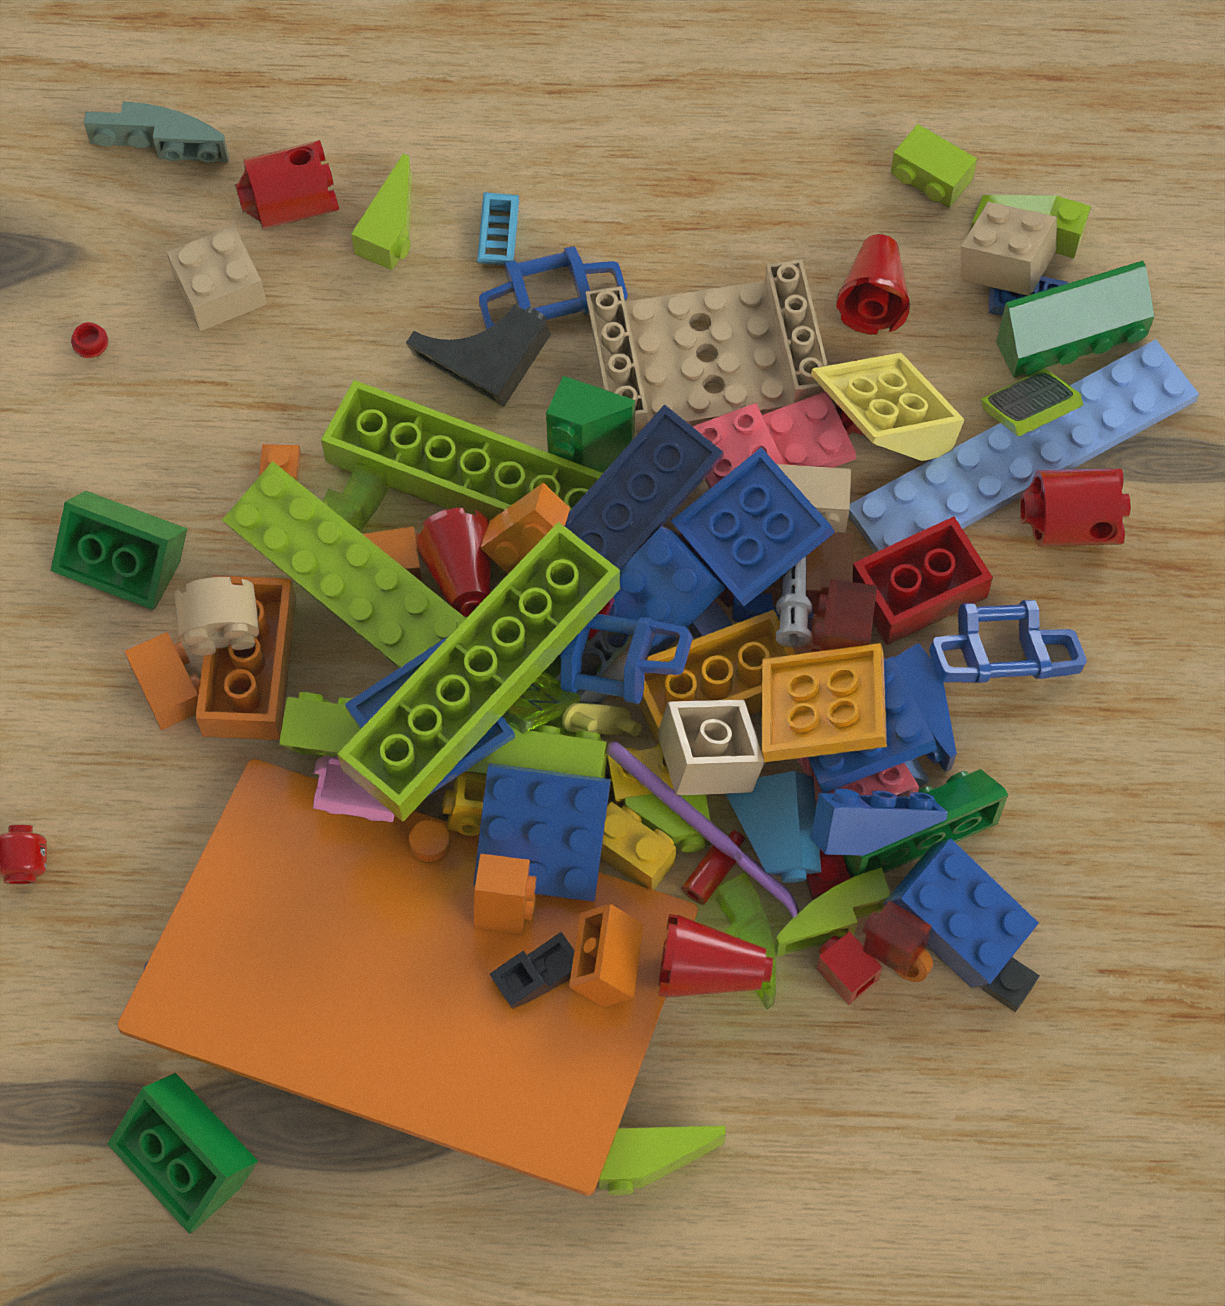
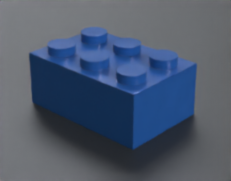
[609,526,726,657]
[883,838,1039,987]

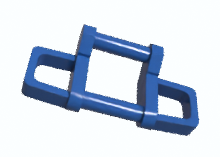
[479,246,628,330]
[929,600,1087,683]
[557,613,693,704]

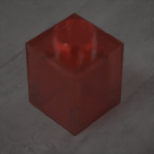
[862,901,932,976]

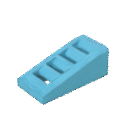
[477,192,519,265]

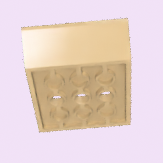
[586,259,828,432]

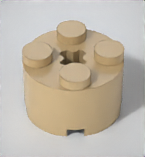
[174,577,259,656]

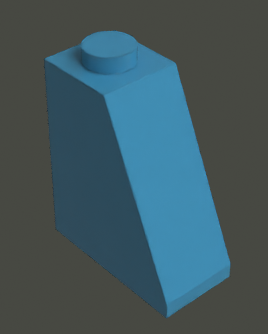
[726,771,821,883]

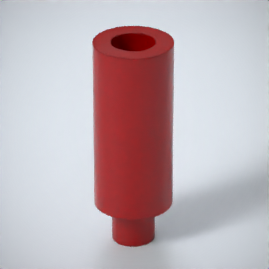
[681,830,745,905]

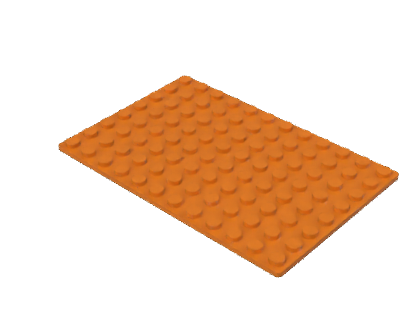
[118,759,698,1196]

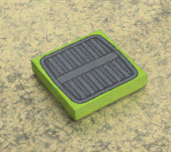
[981,368,1083,436]

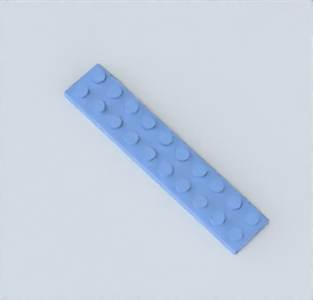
[848,339,1199,553]

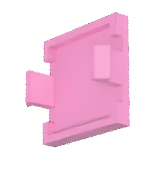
[313,755,394,822]

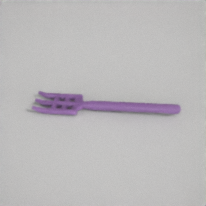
[606,741,799,917]

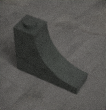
[406,304,551,407]

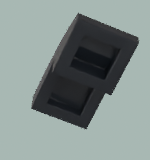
[489,932,575,1009]

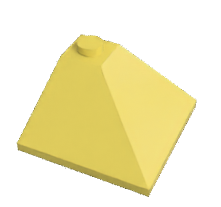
[810,353,965,461]

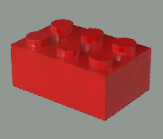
[852,516,993,645]

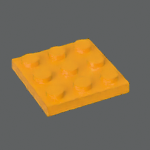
[762,643,887,762]

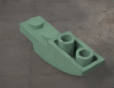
[84,101,229,163]

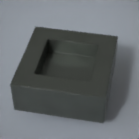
[981,957,1040,1012]

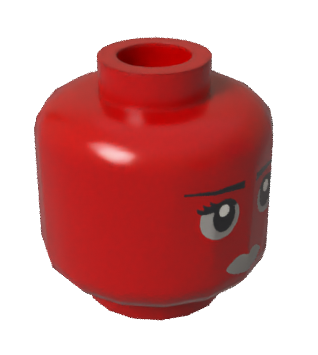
[0,825,47,885]

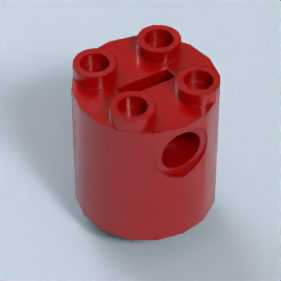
[235,140,339,230]
[1020,468,1131,547]

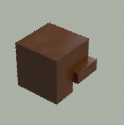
[793,532,854,616]

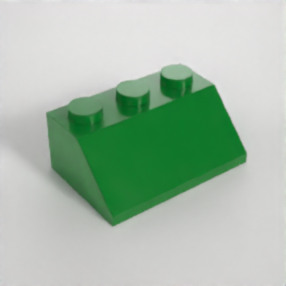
[546,376,635,473]
[50,491,188,610]
[107,1073,258,1234]

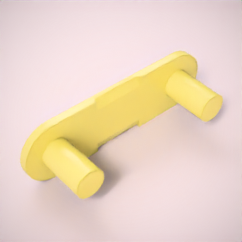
[562,703,642,736]

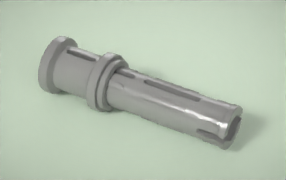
[776,556,812,648]

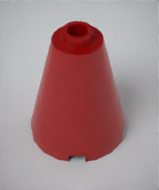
[836,234,910,335]
[415,508,491,617]
[658,914,773,998]

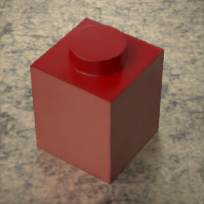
[816,931,883,1005]

